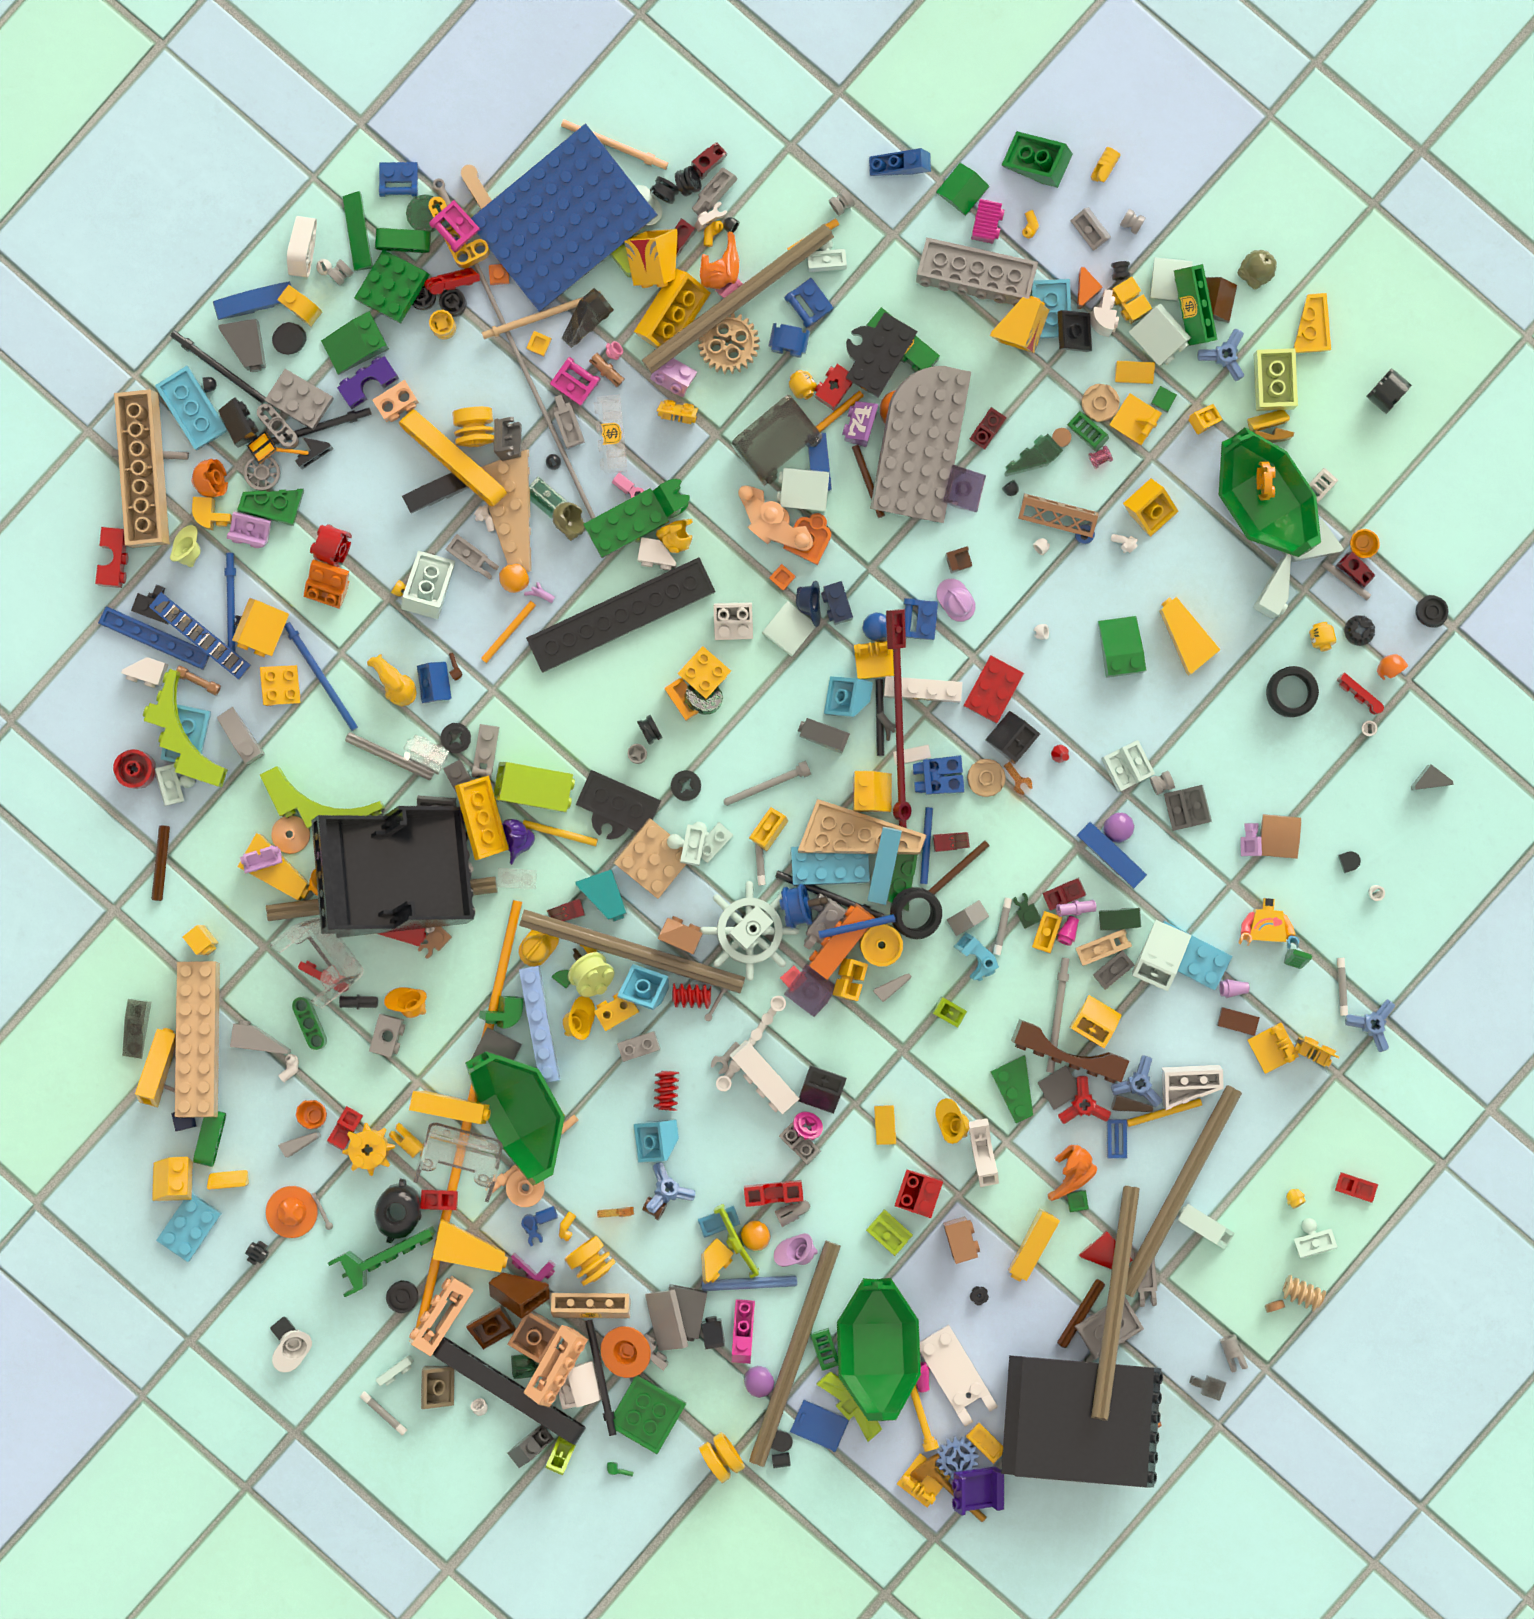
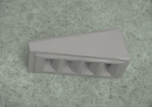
[873,973,912,1002]
[278,1132,321,1158]

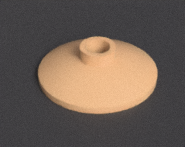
[271,816,310,854]
[506,1170,545,1207]

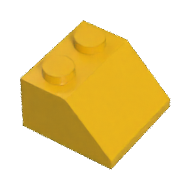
[1123,478,1178,537]
[152,1157,193,1201]

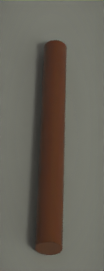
[852,444,885,518]
[928,840,990,895]

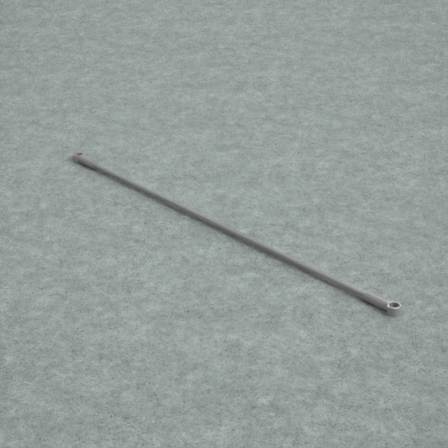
[433,178,595,519]

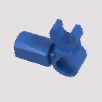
[521,1206,558,1246]

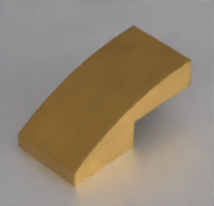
[1254,428,1294,443]

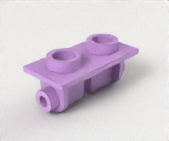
[240,845,282,874]

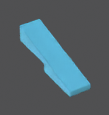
[867,826,902,905]

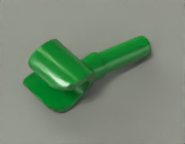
[607,1462,634,1477]

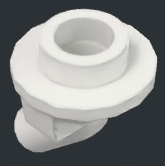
[474,505,495,532]
[1111,534,1138,553]

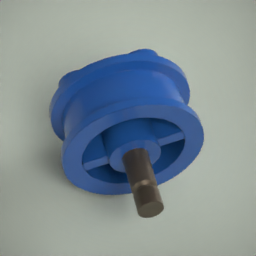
[780,883,828,929]

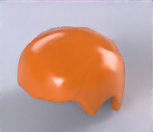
[1377,654,1408,680]
[296,1100,327,1129]

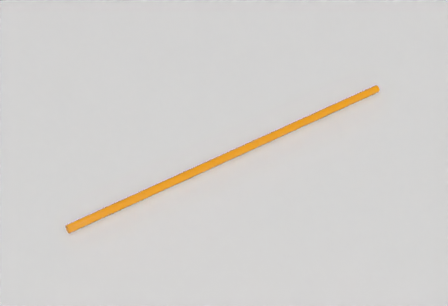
[416,900,522,1335]

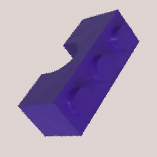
[337,356,399,409]

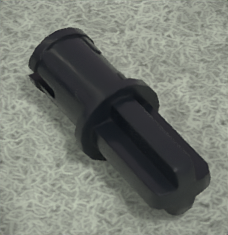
[339,994,378,1010]

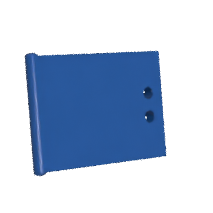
[790,1400,849,1452]

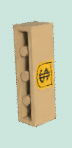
[551,1293,631,1318]

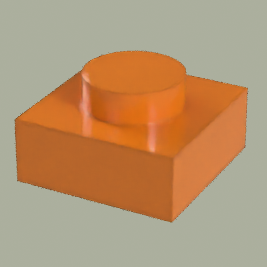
[489,264,510,285]
[769,564,796,591]

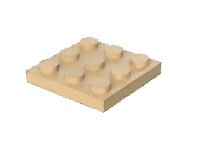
[613,818,686,899]

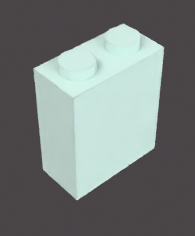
[1129,304,1191,366]
[777,468,829,511]

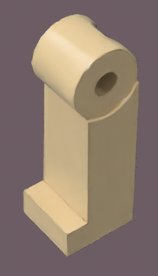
[461,165,492,209]

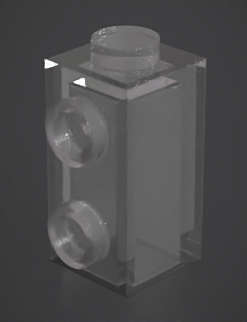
[404,734,449,775]

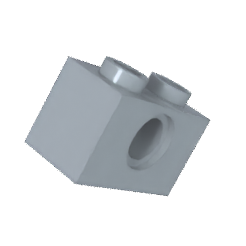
[369,1014,406,1057]
[617,1031,660,1062]

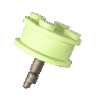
[568,948,614,997]

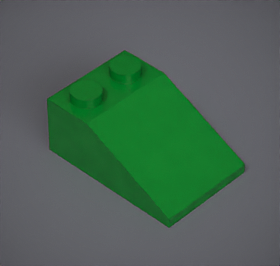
[1002,131,1073,188]
[321,311,389,375]
[1098,616,1147,678]

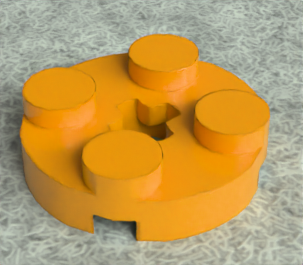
[1256,462,1275,500]

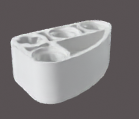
[287,216,317,278]

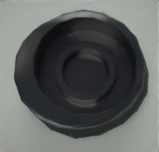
[272,322,307,355]
[1415,595,1449,628]
[386,1280,419,1313]

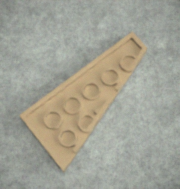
[481,449,532,573]
[798,799,926,854]

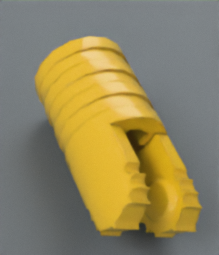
[1091,147,1121,182]
[389,1123,424,1158]

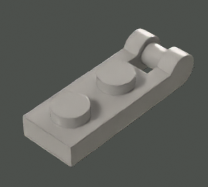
[472,724,500,780]

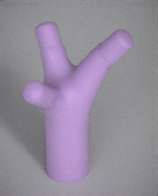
[524,582,555,603]

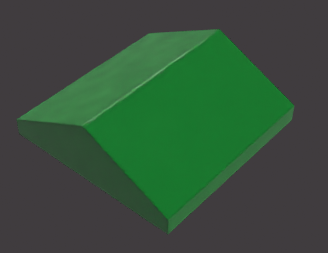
[936,163,989,216]

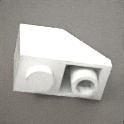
[638,537,677,571]
[121,657,168,688]

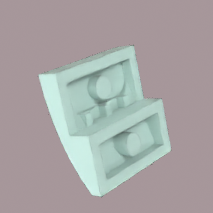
[1150,257,1193,301]
[762,601,816,657]
[1101,740,1155,792]

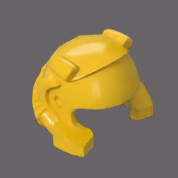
[656,519,693,553]

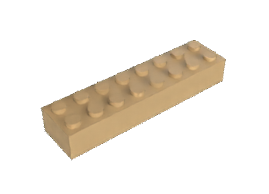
[114,389,170,548]
[175,961,220,1118]

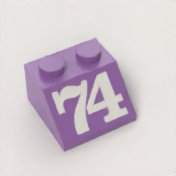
[842,401,878,447]

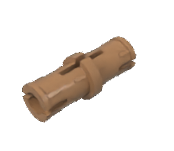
[589,353,625,388]

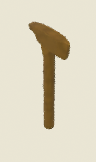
[910,1453,987,1522]

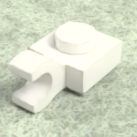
[695,202,727,232]

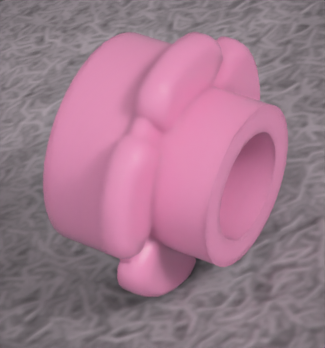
[606,341,623,360]

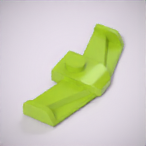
[713,1204,760,1278]
[816,1372,882,1442]

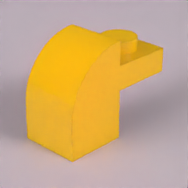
[277,285,322,327]
[192,497,232,530]

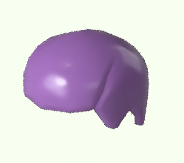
[1103,812,1135,843]
[744,1366,774,1398]

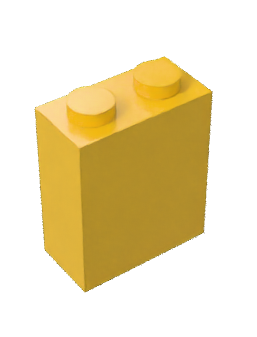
[232,598,289,657]

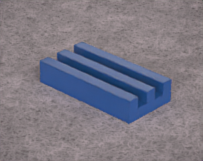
[1107,1119,1127,1158]

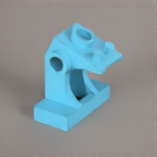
[953,932,999,981]

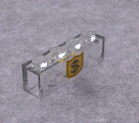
[594,394,628,475]

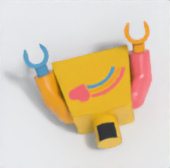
[1238,898,1299,949]

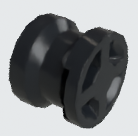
[1111,261,1131,281]

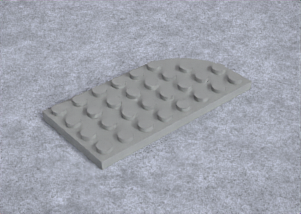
[870,366,971,523]

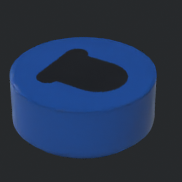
[1075,525,1095,544]

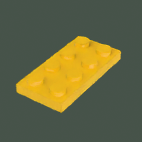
[455,776,509,860]

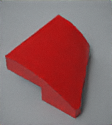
[1079,1231,1133,1270]

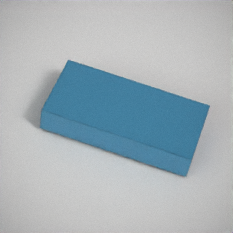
[698,1206,740,1238]

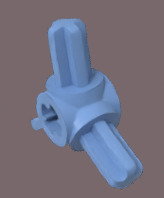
[1197,329,1244,381]
[1345,999,1395,1052]
[1111,1055,1162,1107]
[646,1163,695,1213]

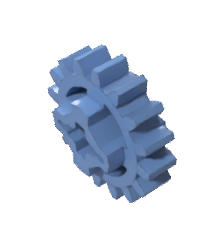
[936,1436,979,1479]

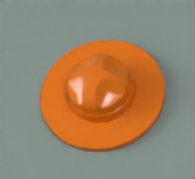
[266,1186,318,1238]
[601,1326,651,1378]

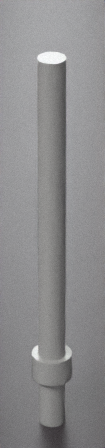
[1046,958,1069,1073]

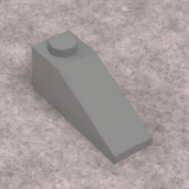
[217,707,265,765]
[230,1020,291,1054]

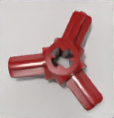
[1058,1076,1111,1124]

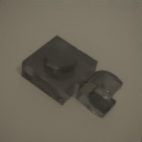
[1189,1375,1226,1401]

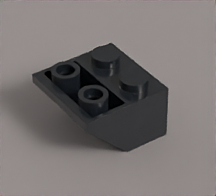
[218,397,259,448]
[985,711,1040,764]
[798,1065,847,1114]

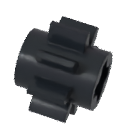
[245,1241,269,1265]

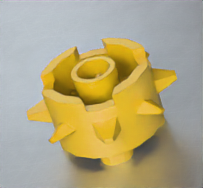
[342,1123,395,1176]

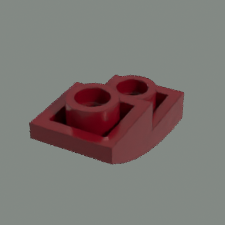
[969,407,1007,450]

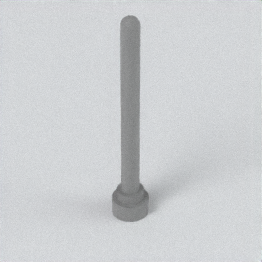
[723,760,811,806]

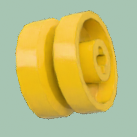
[859,924,903,967]
[699,1432,745,1483]

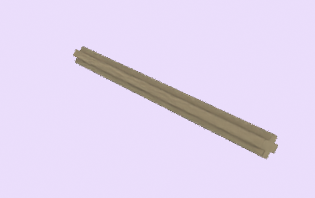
[642,224,834,374]
[266,877,498,921]
[519,909,745,993]
[1125,1085,1242,1297]
[1091,1186,1140,1421]
[749,1240,841,1467]

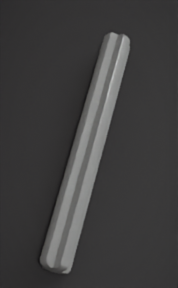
[345,732,434,780]

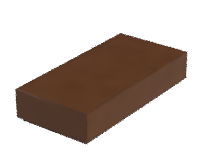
[1217,1007,1260,1036]

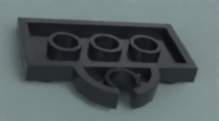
[846,312,918,398]
[576,770,661,840]

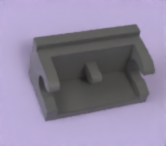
[494,417,522,461]

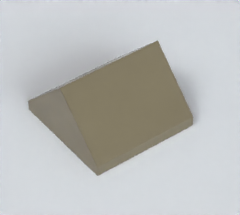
[421,1366,455,1409]

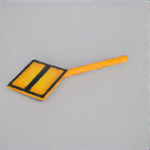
[246,431,309,464]

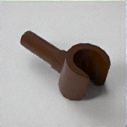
[449,653,463,681]

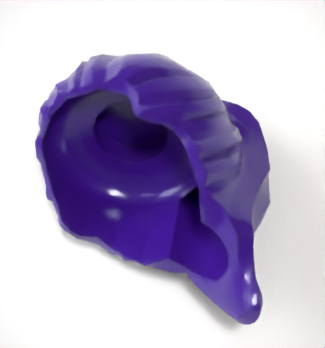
[502,819,535,865]

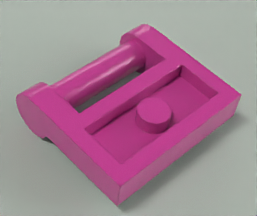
[429,200,480,252]
[550,357,601,406]

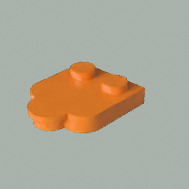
[783,513,831,565]

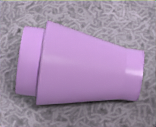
[1219,979,1249,998]

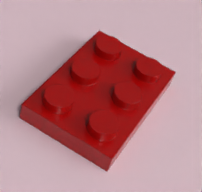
[963,655,1024,724]

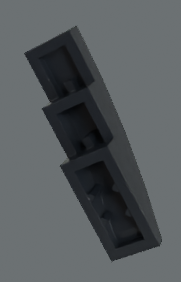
[402,473,469,514]

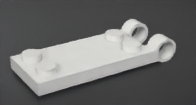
[920,1324,998,1427]

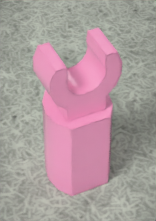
[612,472,644,498]

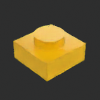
[526,331,552,357]

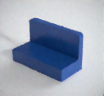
[417,662,451,703]

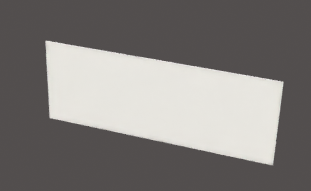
[893,745,931,765]

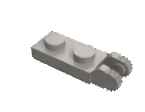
[446,534,499,580]
[1134,1252,1157,1307]

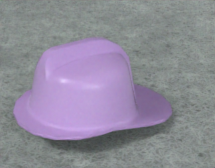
[937,579,975,621]
[774,1233,818,1267]

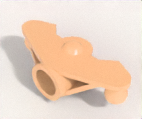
[738,485,813,551]

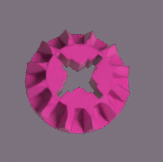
[793,1112,823,1141]

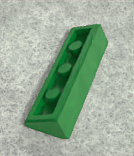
[343,191,373,271]

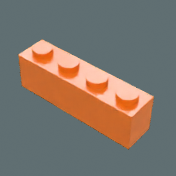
[808,903,875,980]

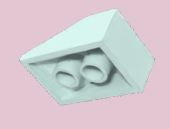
[401,551,455,619]
[1253,554,1291,619]

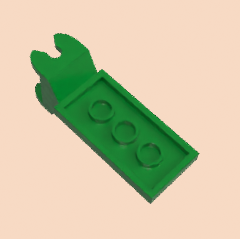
[583,479,690,558]
[328,1226,436,1297]

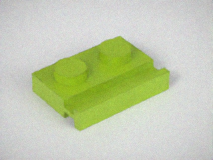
[866,1209,913,1256]

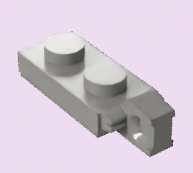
[692,168,737,216]
[554,394,585,449]
[803,900,846,950]

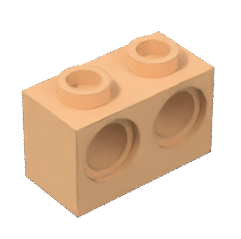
[372,380,419,422]

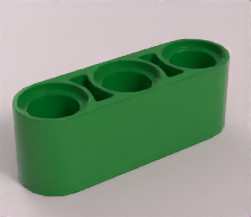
[375,228,431,253]
[292,997,327,1050]
[193,1111,226,1167]

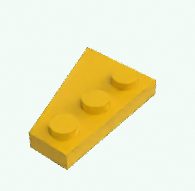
[1294,293,1331,354]

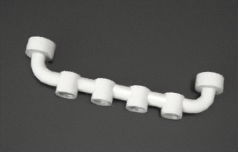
[716,996,786,1091]

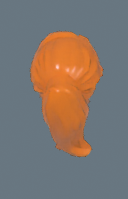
[700,231,739,289]
[1048,1145,1097,1201]

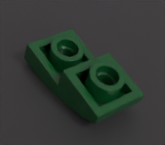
[1099,908,1141,930]

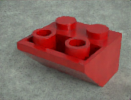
[894,1169,943,1218]

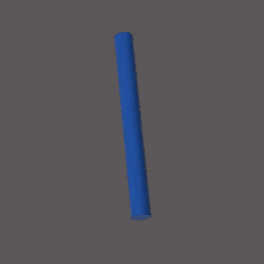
[920,807,933,884]
[818,914,896,939]

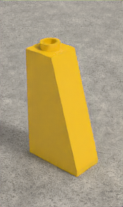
[1159,597,1220,676]
[237,833,309,901]
[135,1028,176,1108]
[409,1091,491,1124]
[1008,1208,1060,1282]
[432,1219,508,1273]

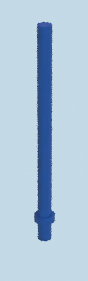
[284,622,358,731]

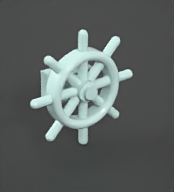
[700,881,799,981]

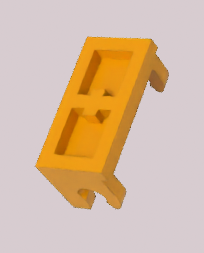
[664,678,703,721]

